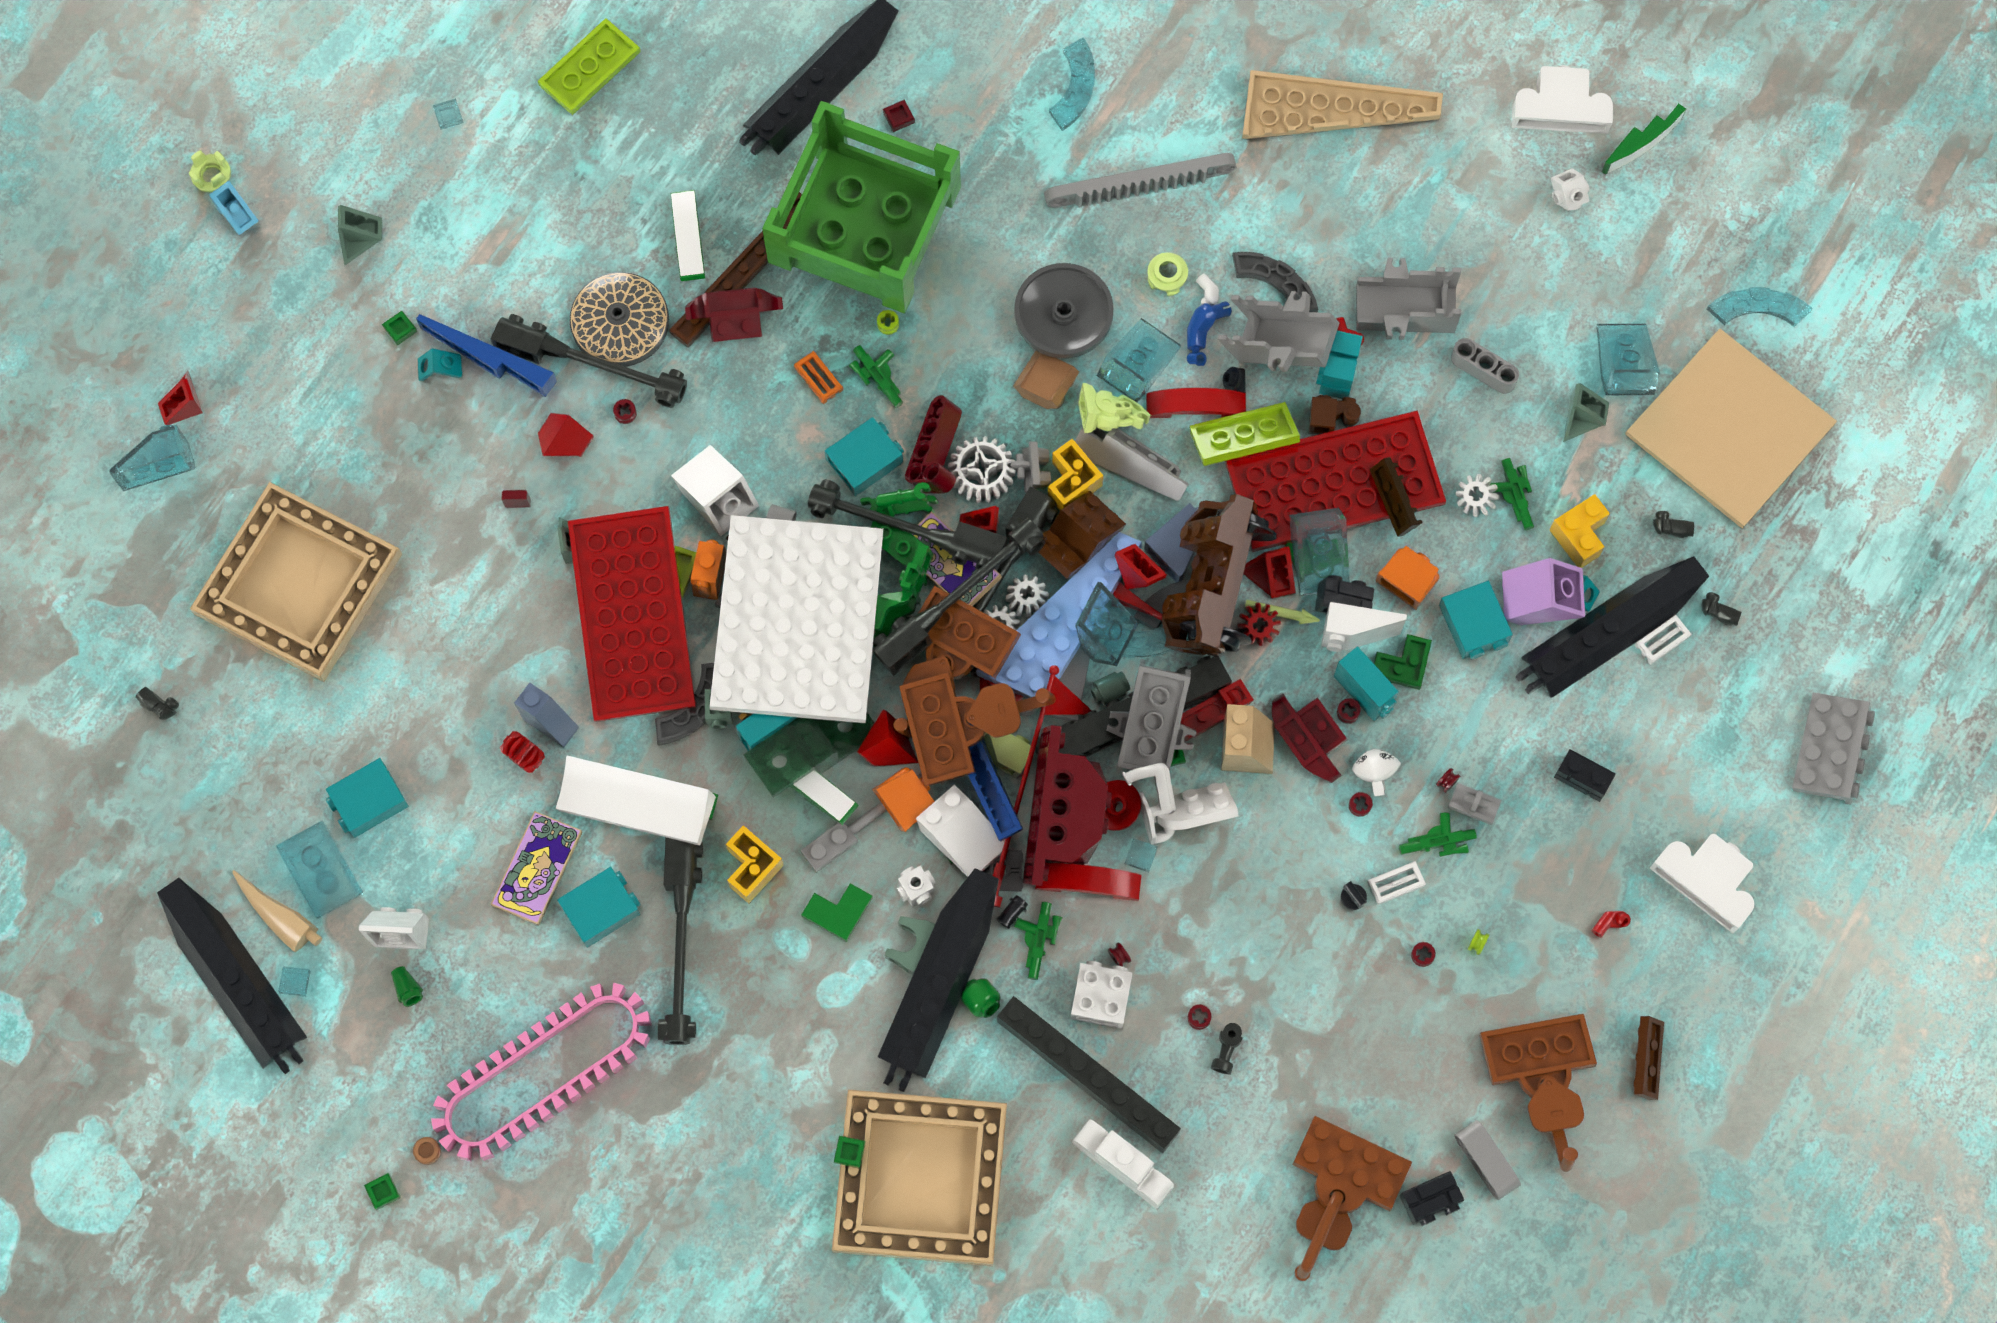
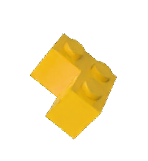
[1048,439,1103,511]
[1550,494,1610,568]
[726,825,784,904]

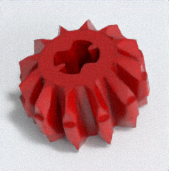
[1237,602,1281,646]
[500,731,545,773]

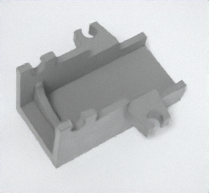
[1356,258,1461,340]
[1218,291,1339,372]
[1106,659,1196,771]

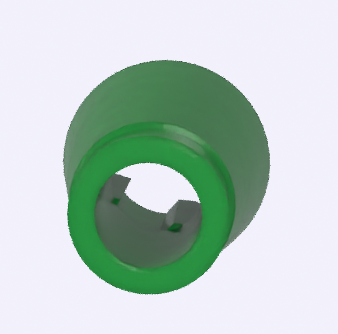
[391,966,423,1007]

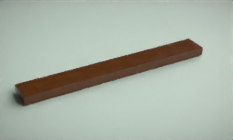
[669,192,802,348]

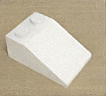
[1321,602,1407,652]
[916,785,1010,877]
[359,907,429,949]

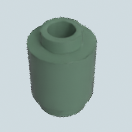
[1090,671,1131,705]

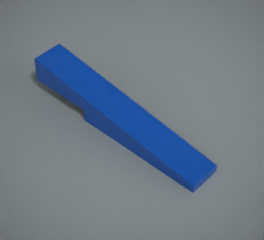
[416,314,557,397]
[968,723,1023,842]

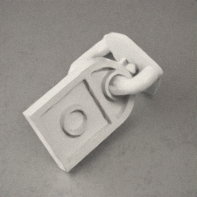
[1122,763,1239,845]

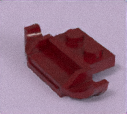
[685,287,783,342]
[1272,693,1348,783]

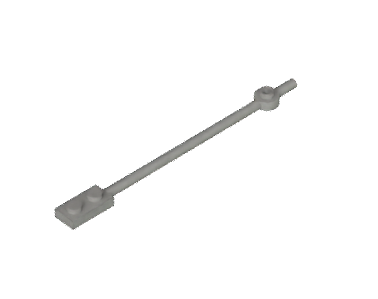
[800,709,1037,873]

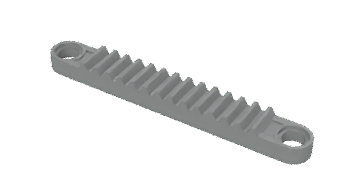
[1044,153,1237,208]

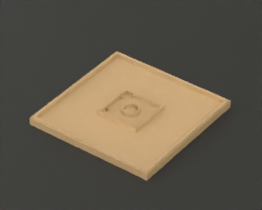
[1625,329,1837,529]

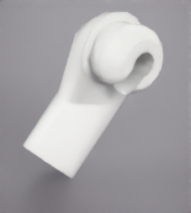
[1196,273,1219,306]

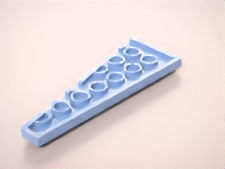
[976,532,1142,699]

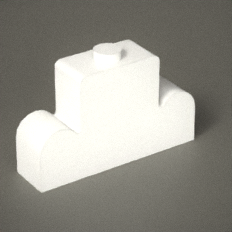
[1511,65,1613,134]
[1650,834,1754,933]
[1072,1119,1174,1209]

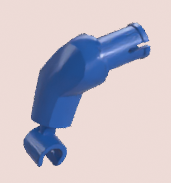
[1187,301,1232,366]

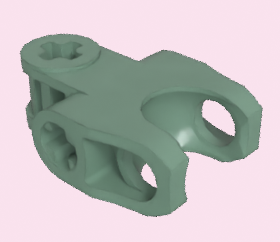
[884,916,935,975]

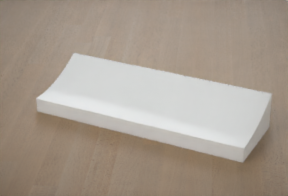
[556,756,716,846]

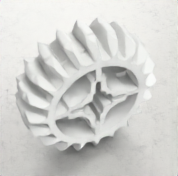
[948,436,1016,503]

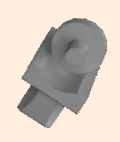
[1009,441,1051,493]
[1448,783,1502,825]

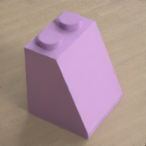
[1502,558,1585,625]

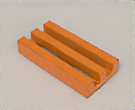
[794,351,843,404]

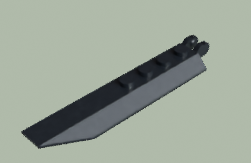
[739,0,899,155]
[1515,556,1709,698]
[877,868,999,1092]
[157,878,307,1074]

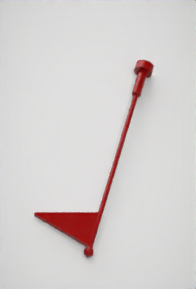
[993,665,1092,908]

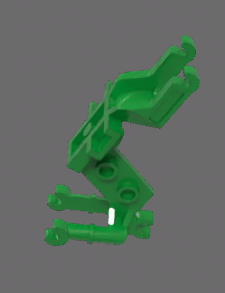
[860,482,938,647]

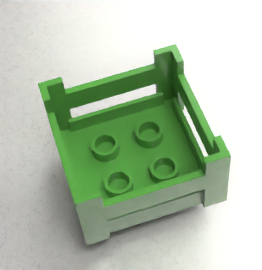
[762,101,961,314]

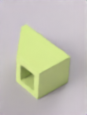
[984,733,1031,778]

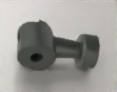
[1211,1023,1243,1075]

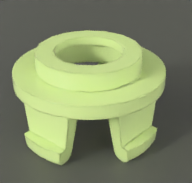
[189,150,231,192]
[1147,253,1188,296]

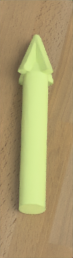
[1244,599,1320,624]

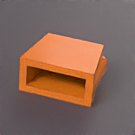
[691,539,727,600]
[1375,546,1439,610]
[872,767,935,832]

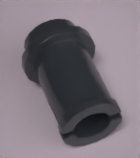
[996,895,1028,929]

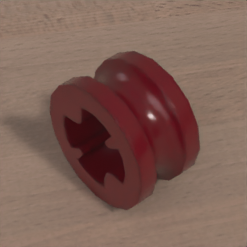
[613,399,637,424]
[1337,698,1361,724]
[1436,768,1461,793]
[1348,792,1373,817]
[1107,942,1131,967]
[1411,942,1436,967]
[1187,1004,1212,1030]

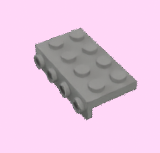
[1792,692,1875,805]

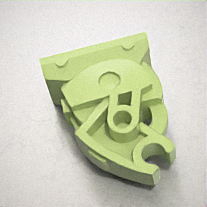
[1078,383,1150,433]

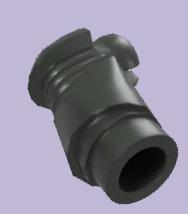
[1653,511,1694,538]
[1701,592,1742,626]
[136,687,179,720]

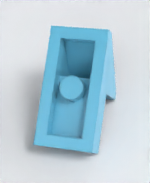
[209,180,259,235]

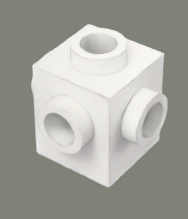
[1551,168,1590,211]
[896,866,936,907]

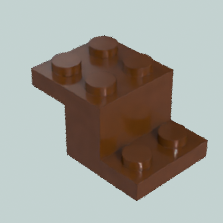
[1038,491,1126,579]

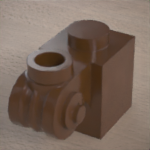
[1308,395,1361,435]

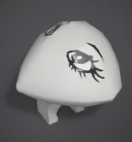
[1352,749,1401,796]

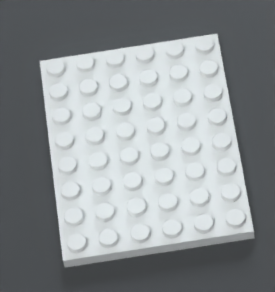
[710,515,883,723]

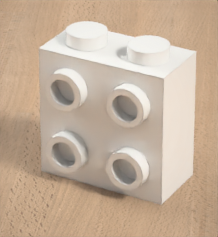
[1071,961,1132,1029]

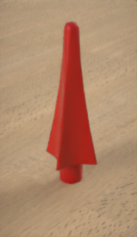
[1111,582,1163,621]

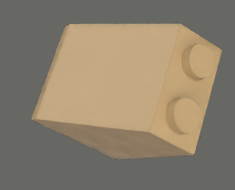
[1221,704,1275,774]

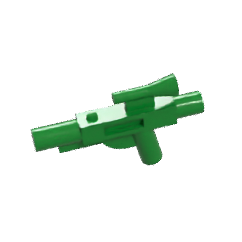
[849,345,903,408]
[1489,458,1534,530]
[1399,812,1477,857]
[1014,902,1063,980]

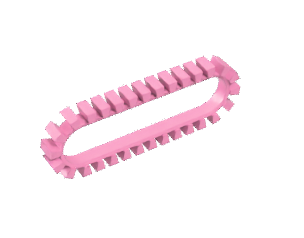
[431,983,652,1161]

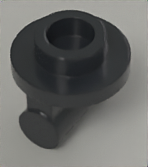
[1222,367,1246,393]
[1341,881,1367,910]

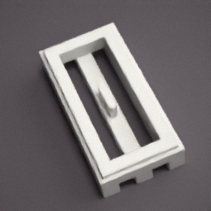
[1635,615,1692,665]
[1367,861,1426,905]

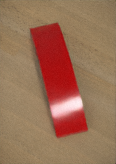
[1146,388,1246,418]
[1181,679,1254,742]
[1035,863,1141,901]

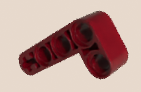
[905,395,962,494]

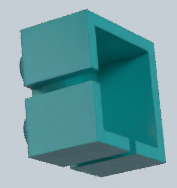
[1316,331,1363,399]

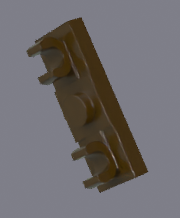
[1370,457,1423,537]

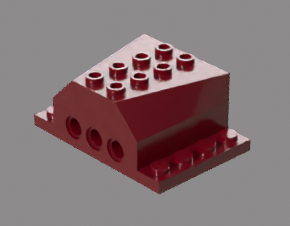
[1023,725,1112,886]

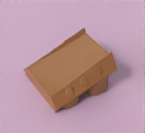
[1013,351,1080,409]

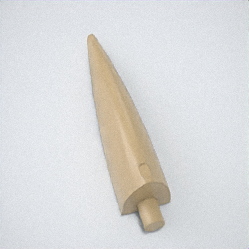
[232,870,322,952]

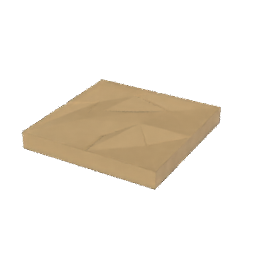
[190,482,402,682]
[832,1090,1007,1266]

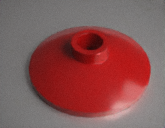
[1104,780,1142,831]

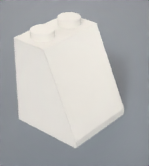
[671,445,759,537]

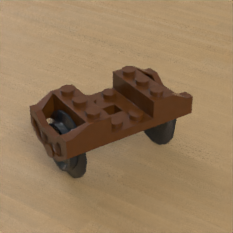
[1162,494,1277,656]

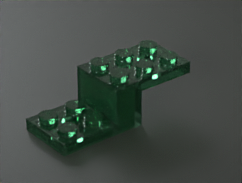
[743,713,875,798]

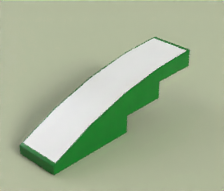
[1602,103,1686,175]
[670,190,705,282]
[761,743,859,825]

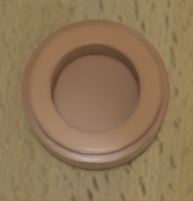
[413,1137,441,1165]

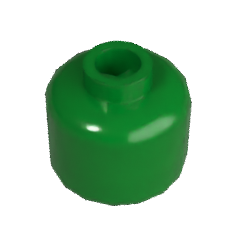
[962,978,1001,1018]

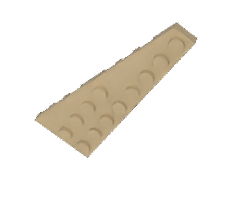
[1242,70,1443,139]

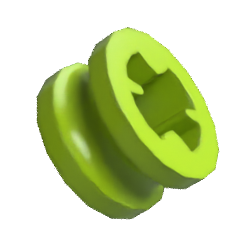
[877,310,899,335]
[1467,929,1490,955]

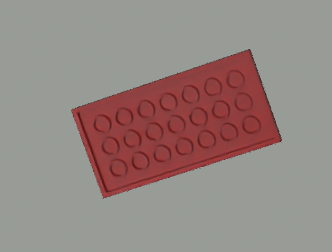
[1225,410,1446,552]
[568,506,696,722]

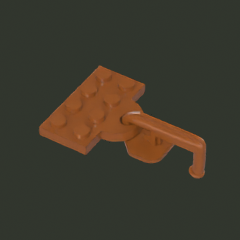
[894,585,1021,739]
[899,672,1056,787]
[1479,1014,1597,1172]
[1292,1116,1412,1281]

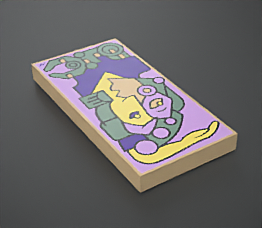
[912,511,1002,606]
[491,811,583,926]

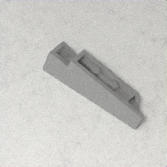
[1075,428,1189,501]

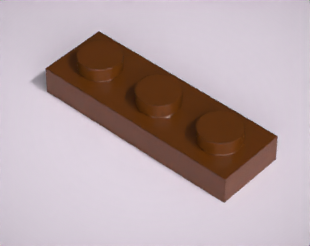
[1634,1016,1664,1100]

